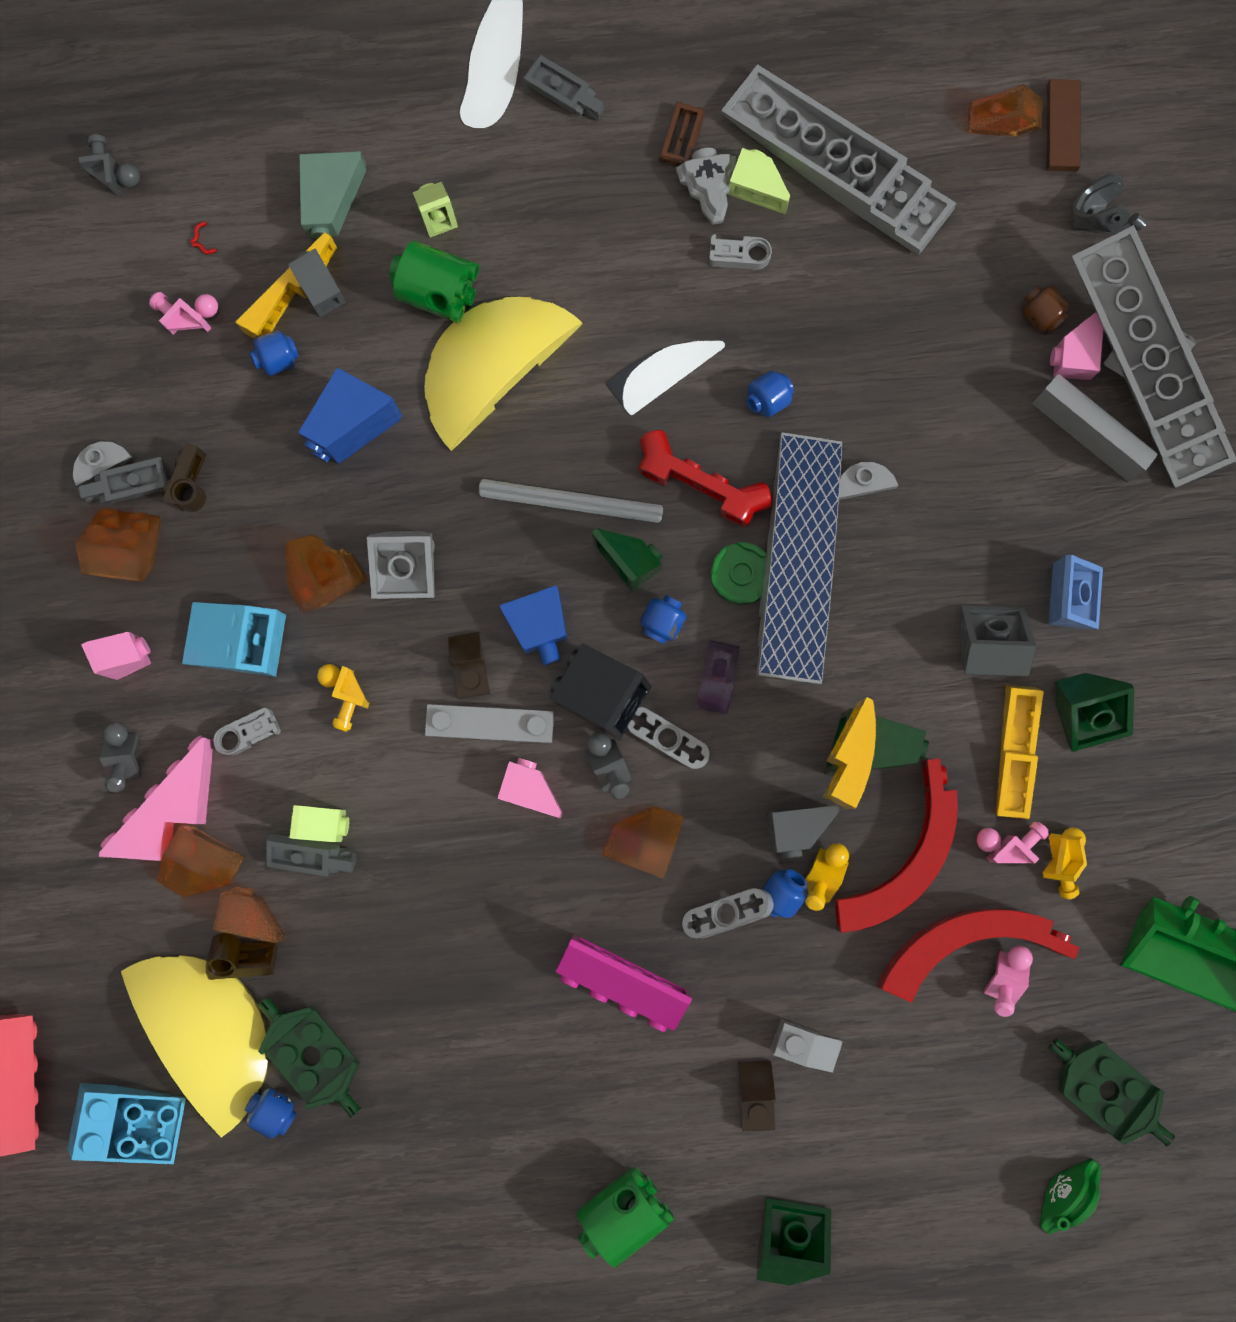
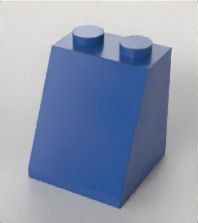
[298,367,403,464]

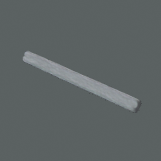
[479,479,663,523]

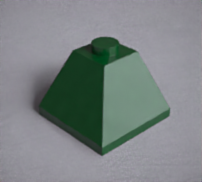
[592,528,663,592]
[1055,673,1134,752]
[756,1198,831,1286]

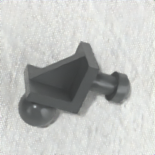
[78,133,140,196]
[99,722,141,792]
[585,732,632,799]

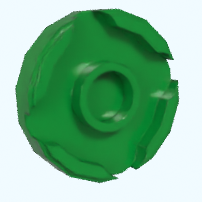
[710,542,767,605]

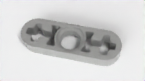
[627,707,710,769]
[682,888,774,939]

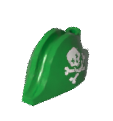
[1039,1158,1101,1234]

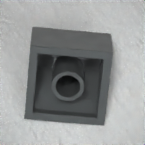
[960,605,1036,677]
[766,805,839,858]

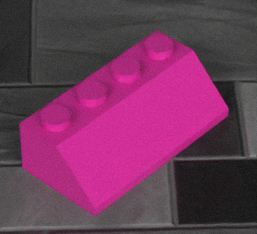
[556,934,692,1032]

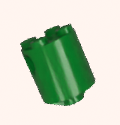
[389,240,480,323]
[576,1166,675,1268]

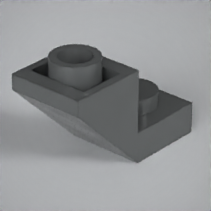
[288,248,346,317]

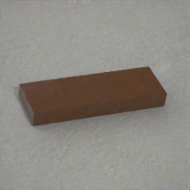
[1047,79,1081,172]

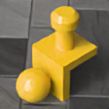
[317,664,370,732]
[1043,827,1087,900]
[805,843,849,911]

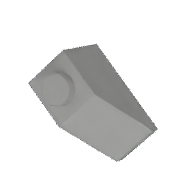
[770,1018,843,1073]

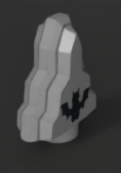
[676,148,736,225]

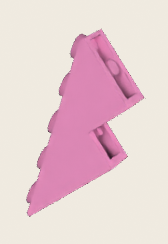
[99,735,214,861]

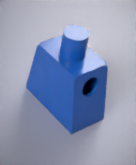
[500,585,568,666]

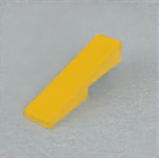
[235,232,337,339]
[996,684,1044,819]

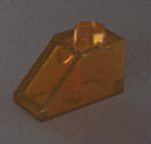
[968,84,1043,137]
[213,886,286,943]

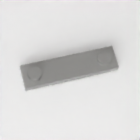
[425,704,554,744]

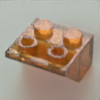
[75,508,161,582]

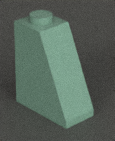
[299,151,367,240]

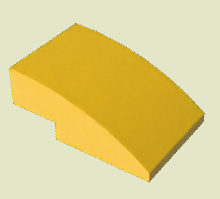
[823,697,876,809]

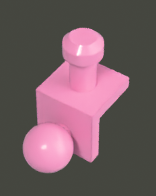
[149,292,218,335]
[976,822,1049,864]
[984,946,1033,1017]

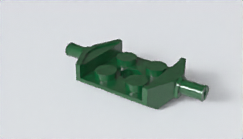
[258,997,362,1118]
[1048,1038,1175,1146]

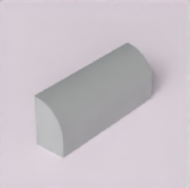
[1032,373,1158,482]

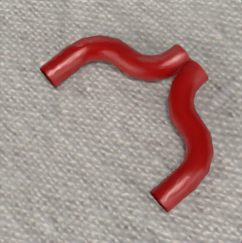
[190,221,217,255]

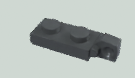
[523,55,605,121]
[78,457,168,505]
[265,833,357,877]

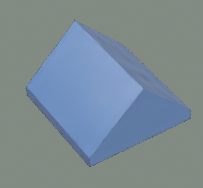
[1048,555,1103,629]

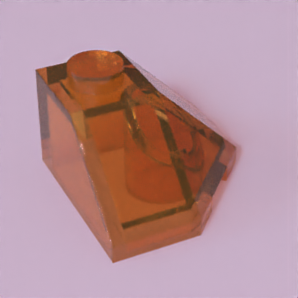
[285,534,368,613]
[603,806,684,878]
[157,825,245,897]

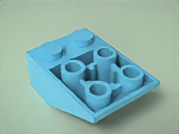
[182,602,286,677]
[67,1083,186,1164]

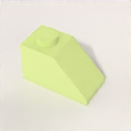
[728,148,790,214]
[413,182,458,238]
[289,805,349,842]

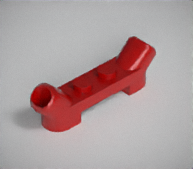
[637,429,772,527]

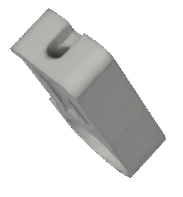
[709,234,772,270]
[213,708,281,755]

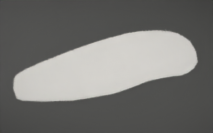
[460,0,523,128]

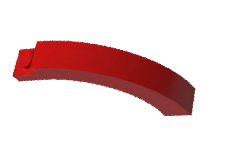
[834,759,958,933]
[876,908,1080,1003]

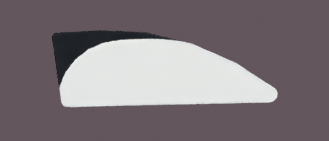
[607,341,725,415]

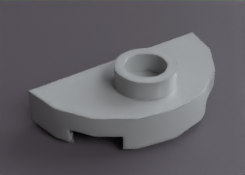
[73,441,134,488]
[839,462,899,500]

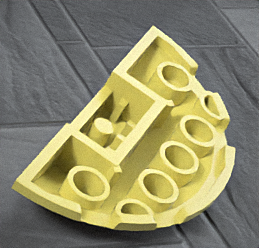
[424,297,582,451]
[121,955,268,1138]

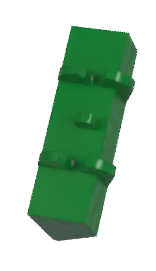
[1120,896,1236,1012]

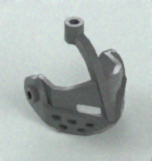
[1072,173,1147,234]

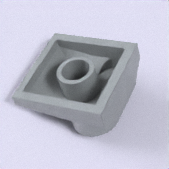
[367,531,435,599]

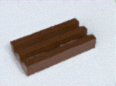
[659,101,705,166]

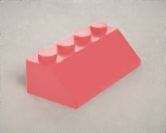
[0,1014,39,1157]

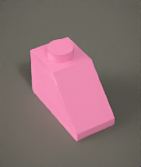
[1050,312,1103,381]
[81,632,151,680]
[497,758,563,818]

